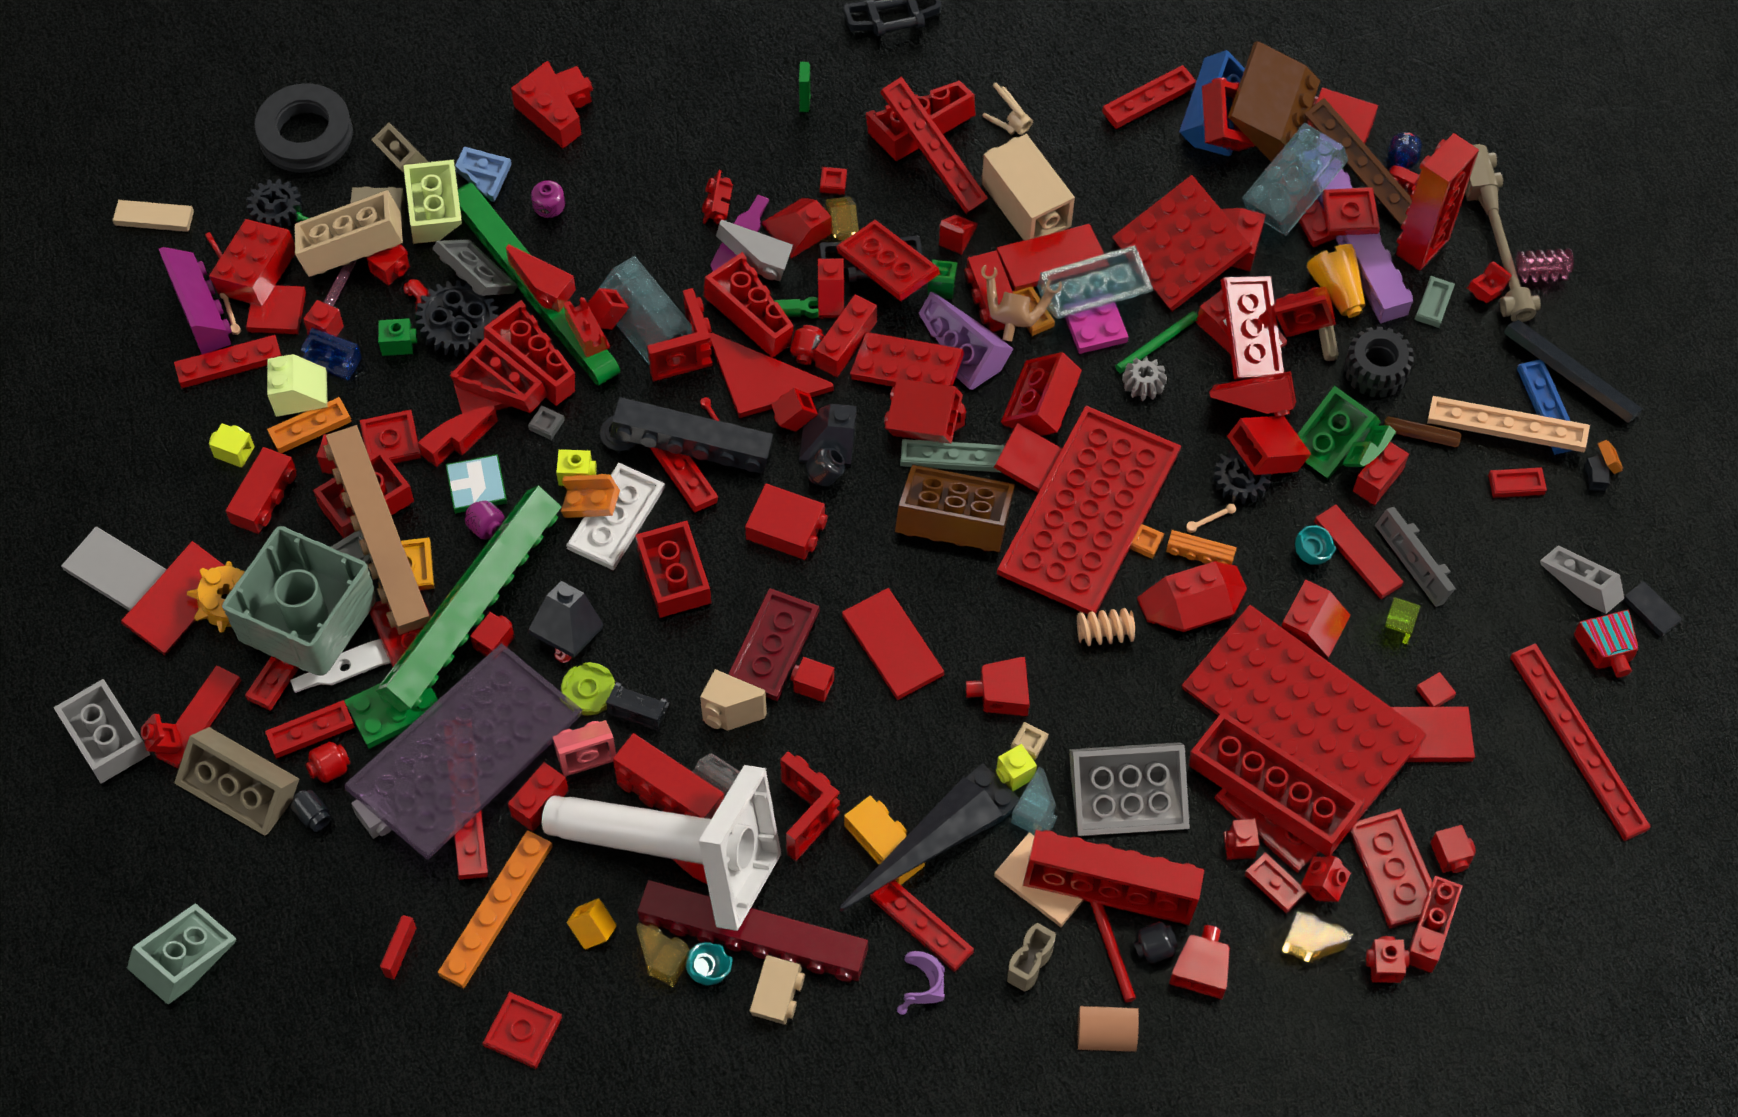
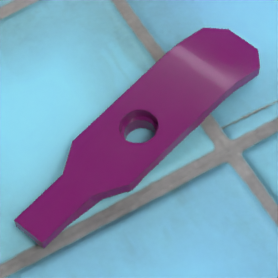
[711,195,769,271]

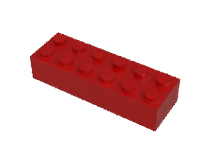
[1396,133,1479,270]
[1189,711,1364,856]
[1023,830,1204,925]

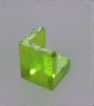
[1385,597,1420,644]

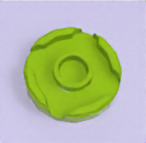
[561,662,615,716]

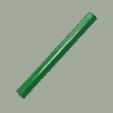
[1115,311,1198,373]

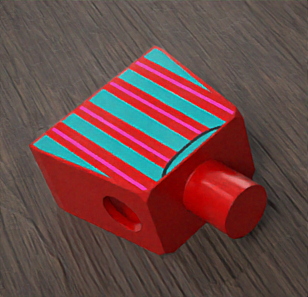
[1574,610,1638,678]

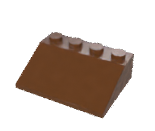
[1228,41,1320,162]
[895,465,1015,552]

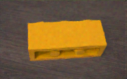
[844,796,925,885]

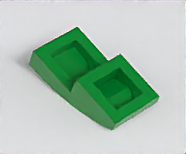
[1343,425,1396,467]

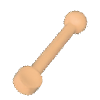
[219,293,241,335]
[1186,504,1236,533]

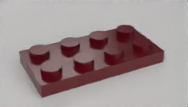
[728,588,819,701]

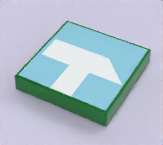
[446,454,507,514]

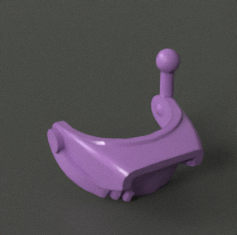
[897,951,945,1015]

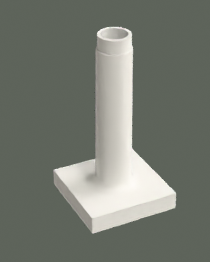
[542,765,781,931]

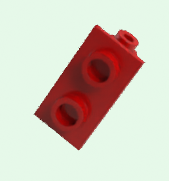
[702,170,733,224]

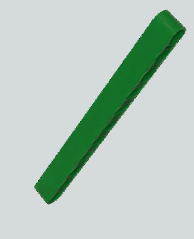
[458,182,620,386]

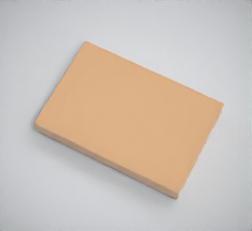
[994,832,1084,927]

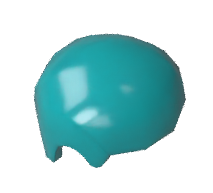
[1295,525,1336,565]
[686,942,732,986]

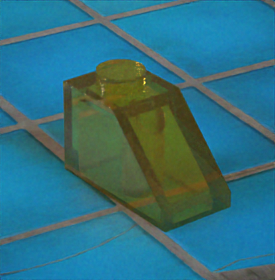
[826,197,859,240]

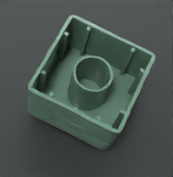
[222,526,376,676]

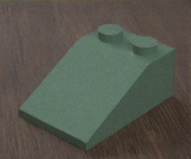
[127,903,236,1004]

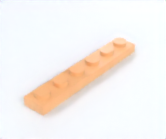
[1427,396,1590,452]

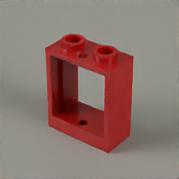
[1202,78,1255,151]

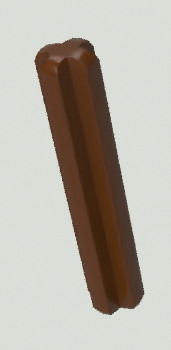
[1384,416,1461,447]

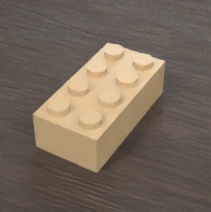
[295,190,403,277]

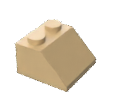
[700,669,767,731]

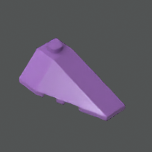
[919,292,1013,390]

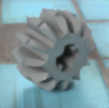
[1122,356,1167,401]

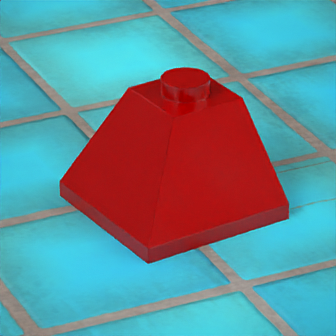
[762,198,831,258]

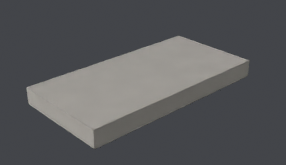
[62,526,167,611]

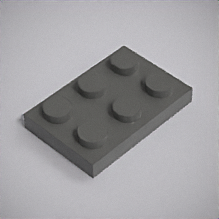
[433,240,518,296]

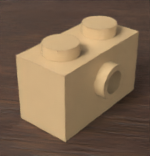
[750,955,805,1025]

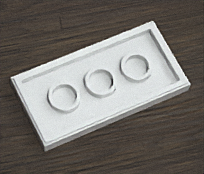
[567,463,665,570]

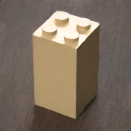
[982,134,1075,240]

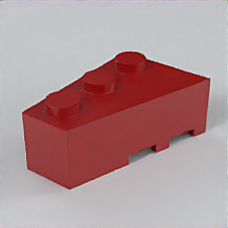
[511,61,581,148]
[450,338,548,413]

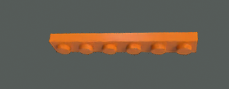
[438,830,553,989]

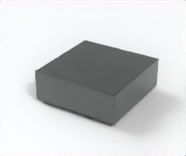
[528,406,565,440]

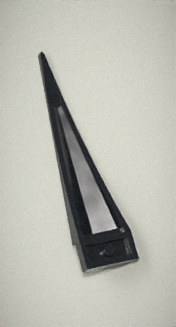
[840,764,1022,911]

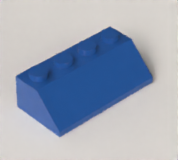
[1180,50,1245,156]

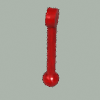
[205,232,223,259]
[700,397,719,421]

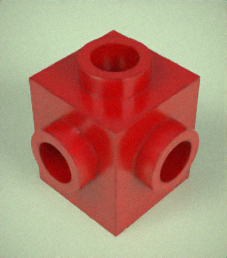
[1301,855,1351,902]
[1366,936,1409,983]

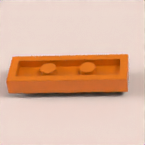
[267,397,351,453]

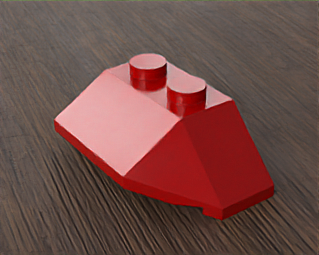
[1137,561,1247,632]

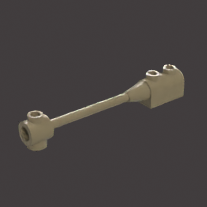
[1465,144,1540,322]

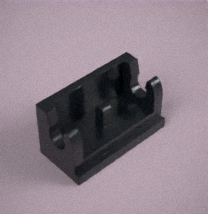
[606,682,670,731]

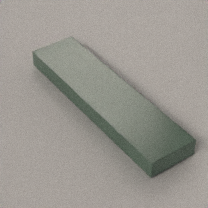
[901,439,1005,472]

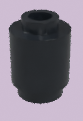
[290,790,332,832]

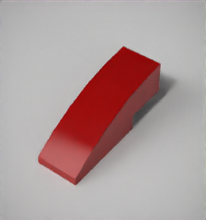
[418,405,498,467]

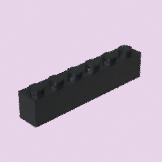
[610,397,773,474]

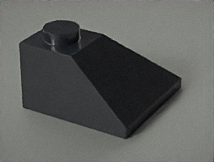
[799,404,856,467]
[528,581,603,658]

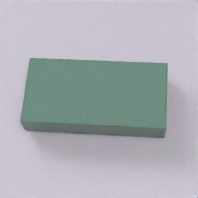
[1415,276,1455,328]

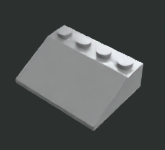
[1069,743,1190,836]

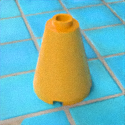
[1307,244,1365,318]

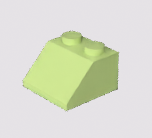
[267,354,327,417]

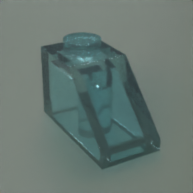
[1011,767,1057,835]

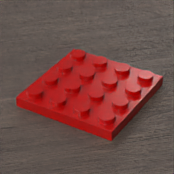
[1112,175,1253,311]

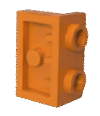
[561,474,620,518]

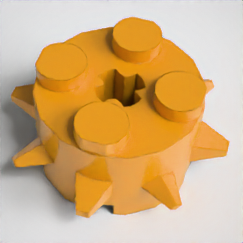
[187,561,245,632]

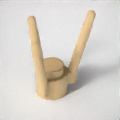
[982,83,1033,135]

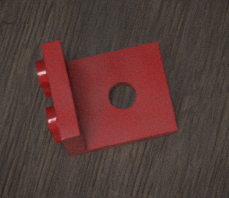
[647,288,713,381]
[781,752,840,861]

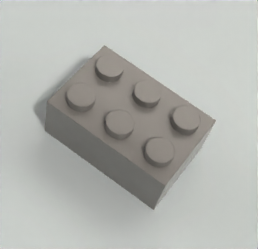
[54,679,150,784]

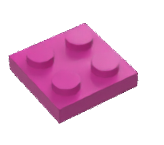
[1063,296,1128,354]

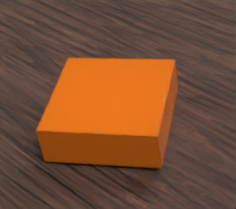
[1598,440,1623,474]
[1130,524,1164,559]

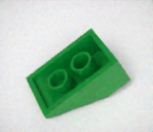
[1297,386,1381,479]

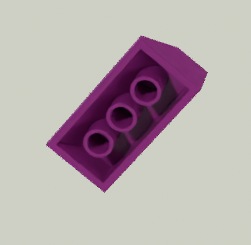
[159,247,232,354]

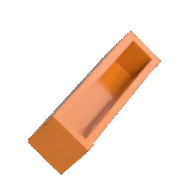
[1166,530,1237,565]

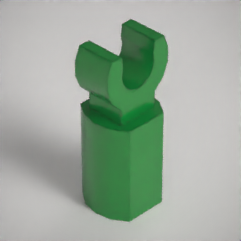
[774,297,818,318]

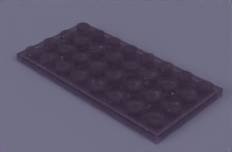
[345,643,583,860]

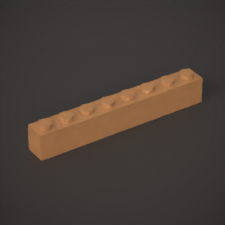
[323,425,429,635]

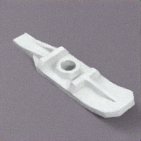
[290,639,390,693]

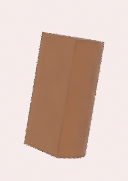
[1078,1006,1138,1051]

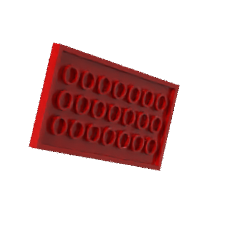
[997,406,1181,615]
[1182,605,1427,820]

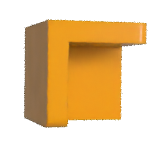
[567,898,616,949]

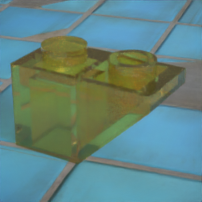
[1282,911,1352,962]
[636,923,689,987]

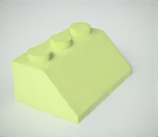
[404,160,462,244]

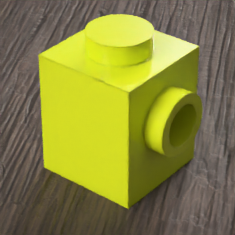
[209,424,254,468]
[556,450,596,486]
[996,744,1037,792]

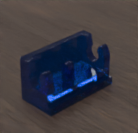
[301,328,362,380]

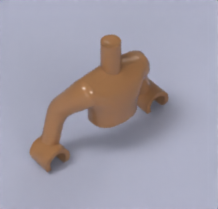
[981,265,1062,342]

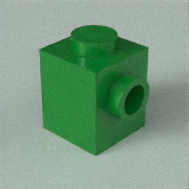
[379,319,418,356]

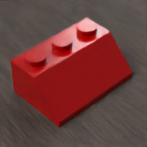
[1001,352,1082,436]

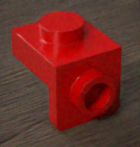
[1467,261,1512,303]
[141,714,182,753]

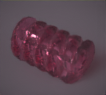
[1516,248,1573,283]

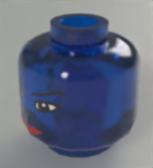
[1388,132,1422,169]

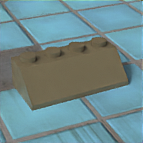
[174,727,299,835]

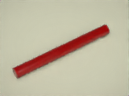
[1090,902,1136,1002]

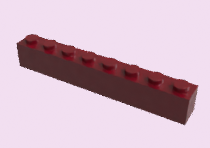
[638,880,868,982]

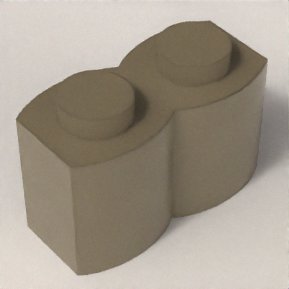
[1007,923,1055,992]

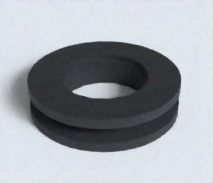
[255,84,353,172]

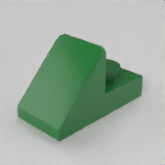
[928,260,957,299]

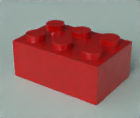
[209,219,295,306]
[313,449,414,539]
[636,521,711,618]

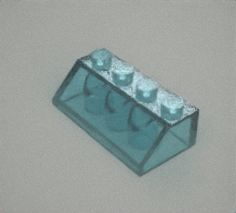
[1037,245,1153,319]
[596,256,693,364]

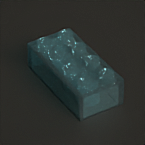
[1242,123,1348,236]

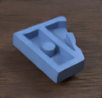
[455,147,511,202]

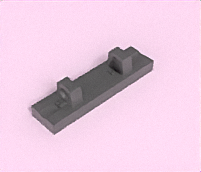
[1375,507,1456,607]

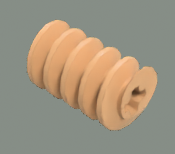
[1077,608,1135,646]

